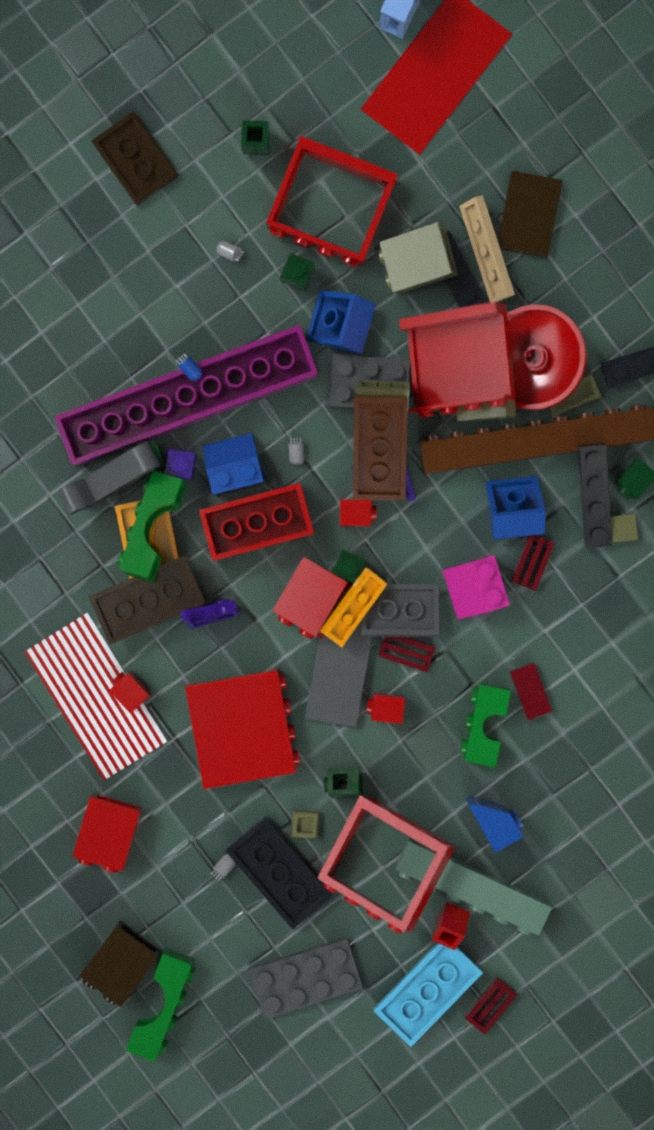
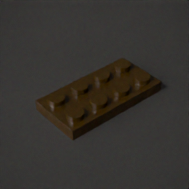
[89,555,206,645]

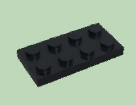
[226,816,332,929]

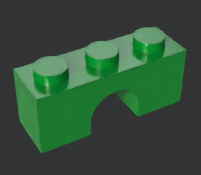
[460,683,511,768]

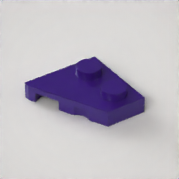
[180,599,240,629]

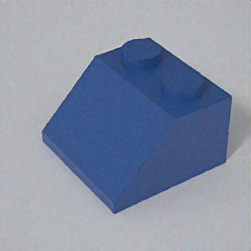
[306,291,376,354]
[202,433,265,496]
[486,476,545,540]
[466,796,524,853]

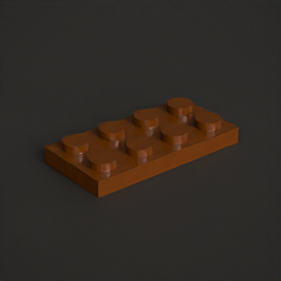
[353,395,408,500]

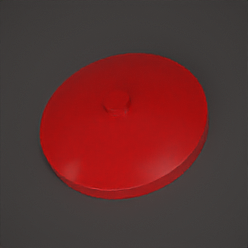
[507,305,588,410]

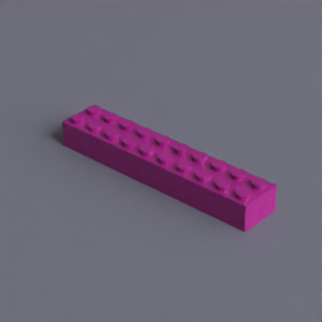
[54,325,319,467]

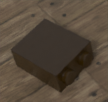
[79,921,161,1007]

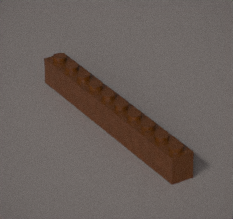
[419,404,654,475]

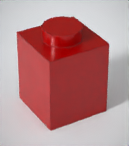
[340,499,377,527]
[109,671,152,713]
[366,693,405,724]
[431,902,470,950]

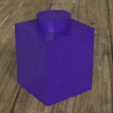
[165,449,197,480]

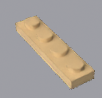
[459,195,515,302]

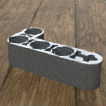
[57,442,160,515]

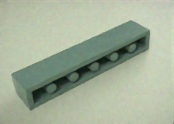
[396,837,552,936]

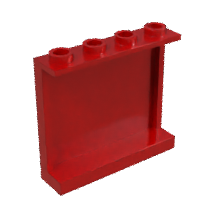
[399,302,515,418]
[185,668,300,789]

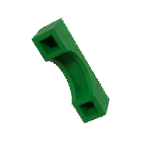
[118,471,187,583]
[126,948,196,1062]

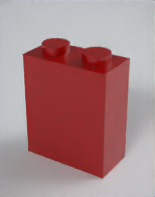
[272,557,353,640]
[72,793,143,873]

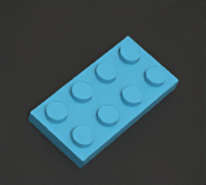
[373,943,483,1047]

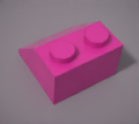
[442,555,510,620]

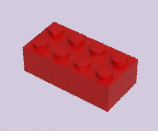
[199,483,314,561]

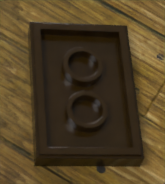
[91,111,179,206]
[498,171,563,258]

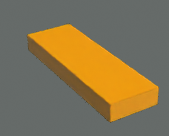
[320,567,387,647]

